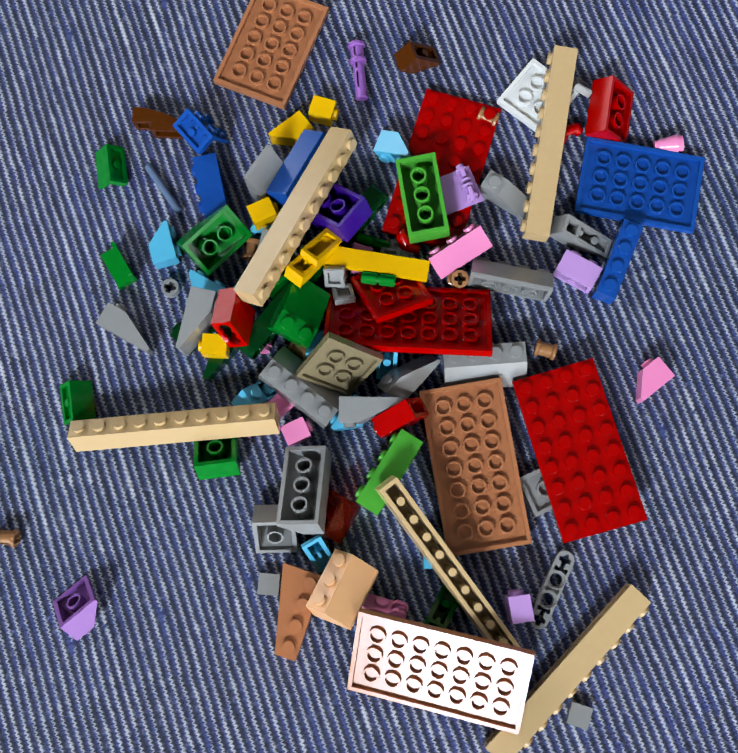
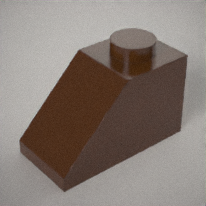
[394,41,441,74]

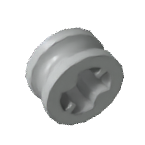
[161,278,181,298]

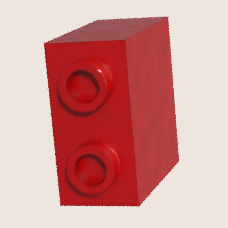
[211,287,255,348]
[371,397,429,438]

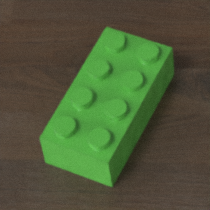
[395,152,450,244]
[355,429,423,516]

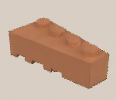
[275,562,321,661]

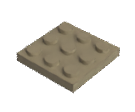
[296,332,383,396]

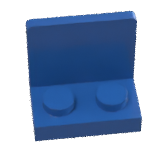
[172,108,230,155]

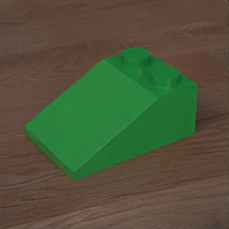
[176,204,252,276]
[266,281,331,348]
[194,438,241,480]

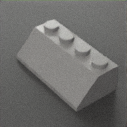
[467,257,554,302]
[441,341,527,388]
[258,346,345,428]
[276,445,332,534]

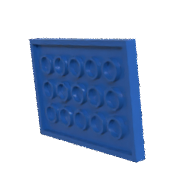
[573,136,705,234]

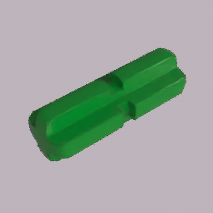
[356,233,390,250]
[361,271,396,287]

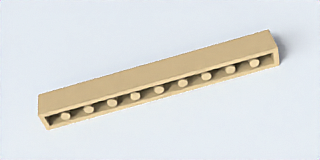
[520,45,578,243]
[233,127,358,307]
[67,402,280,452]
[374,475,520,647]
[483,583,651,753]

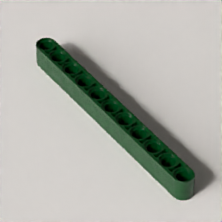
[236,184,389,360]

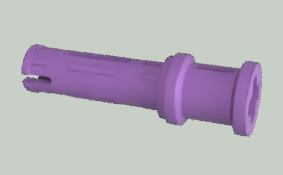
[348,40,368,101]

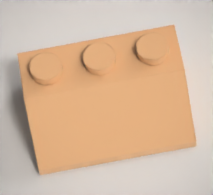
[306,548,379,630]

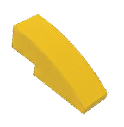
[284,228,342,288]

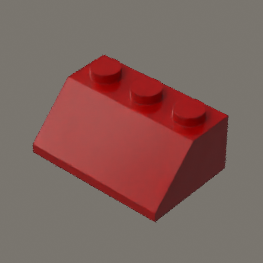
[585,75,634,143]

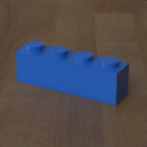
[266,129,325,205]
[191,153,229,221]
[591,219,644,305]

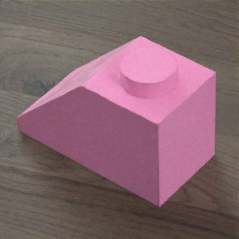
[635,357,675,404]

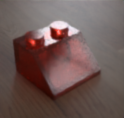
[322,489,361,544]

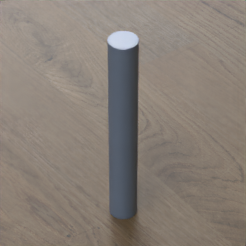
[145,164,183,214]

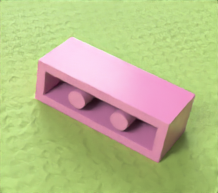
[426,224,493,279]

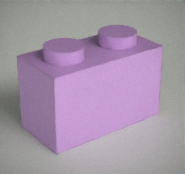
[553,249,603,294]
[503,588,535,624]

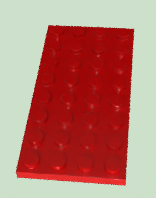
[382,89,501,248]
[324,283,493,357]
[512,358,648,543]

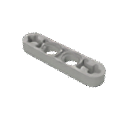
[529,550,575,629]

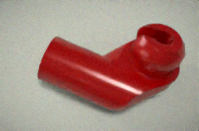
[563,122,583,146]
[396,228,421,255]

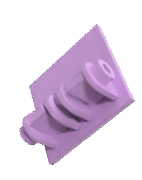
[440,164,484,215]

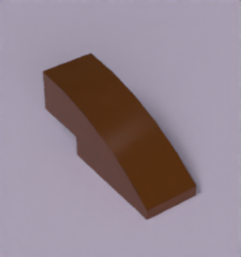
[132,107,184,139]

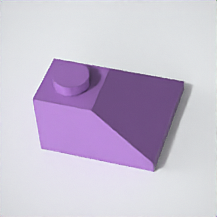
[53,575,98,641]

